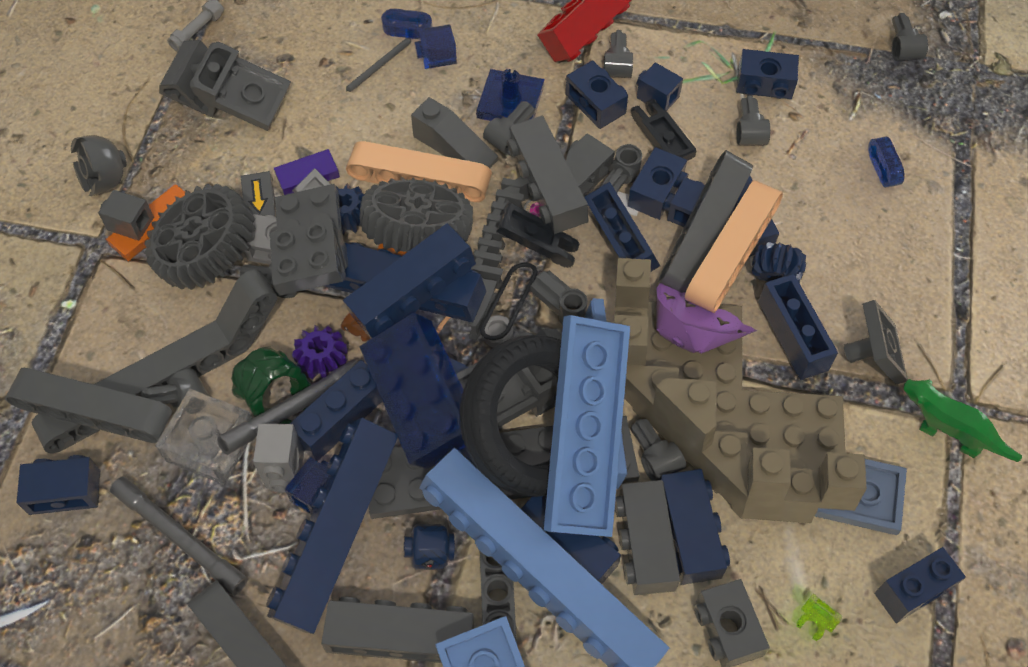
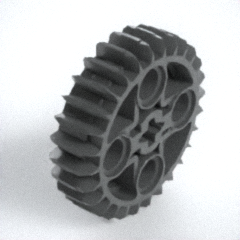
[360,177,473,254]
[144,184,256,290]

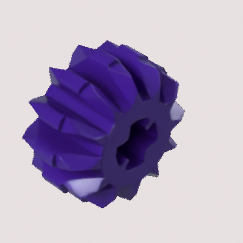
[292,325,348,380]

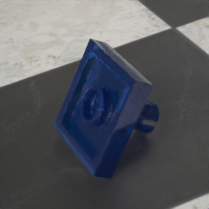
[476,69,544,121]

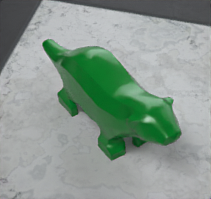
[903,379,1022,462]

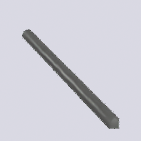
[346,38,411,92]

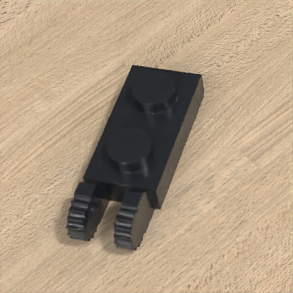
[631,99,697,161]
[496,203,580,268]

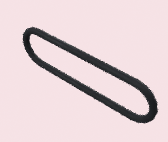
[480,263,538,340]

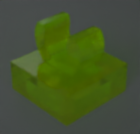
[797,593,843,641]

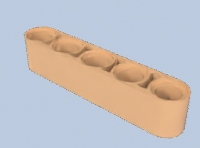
[346,141,492,202]
[685,180,783,313]

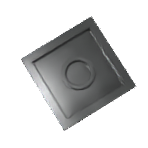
[844,300,908,385]

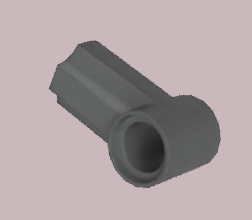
[530,270,588,326]

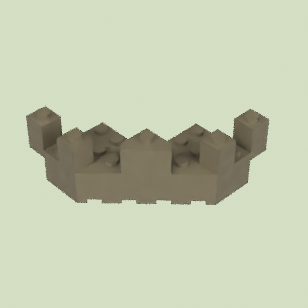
[614,258,867,523]

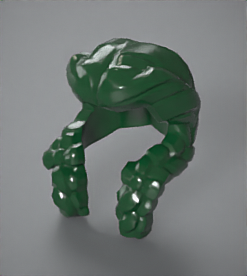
[231,347,312,424]

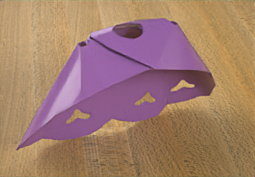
[656,283,757,354]

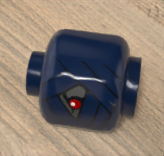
[403,524,455,570]

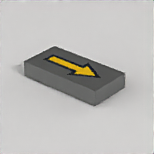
[240,171,276,217]

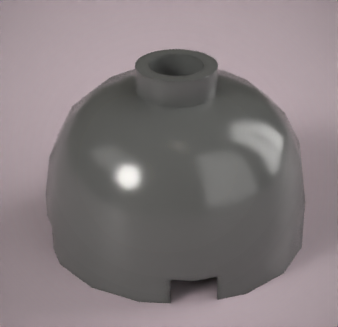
[71,135,127,196]

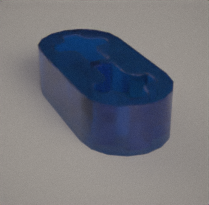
[381,9,433,39]
[868,136,905,188]

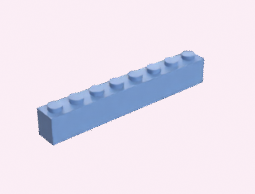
[419,447,670,667]

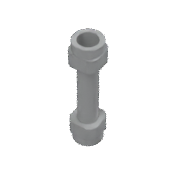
[167,0,224,52]

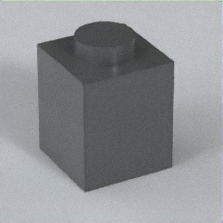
[98,190,154,241]

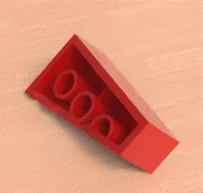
[537,0,632,62]

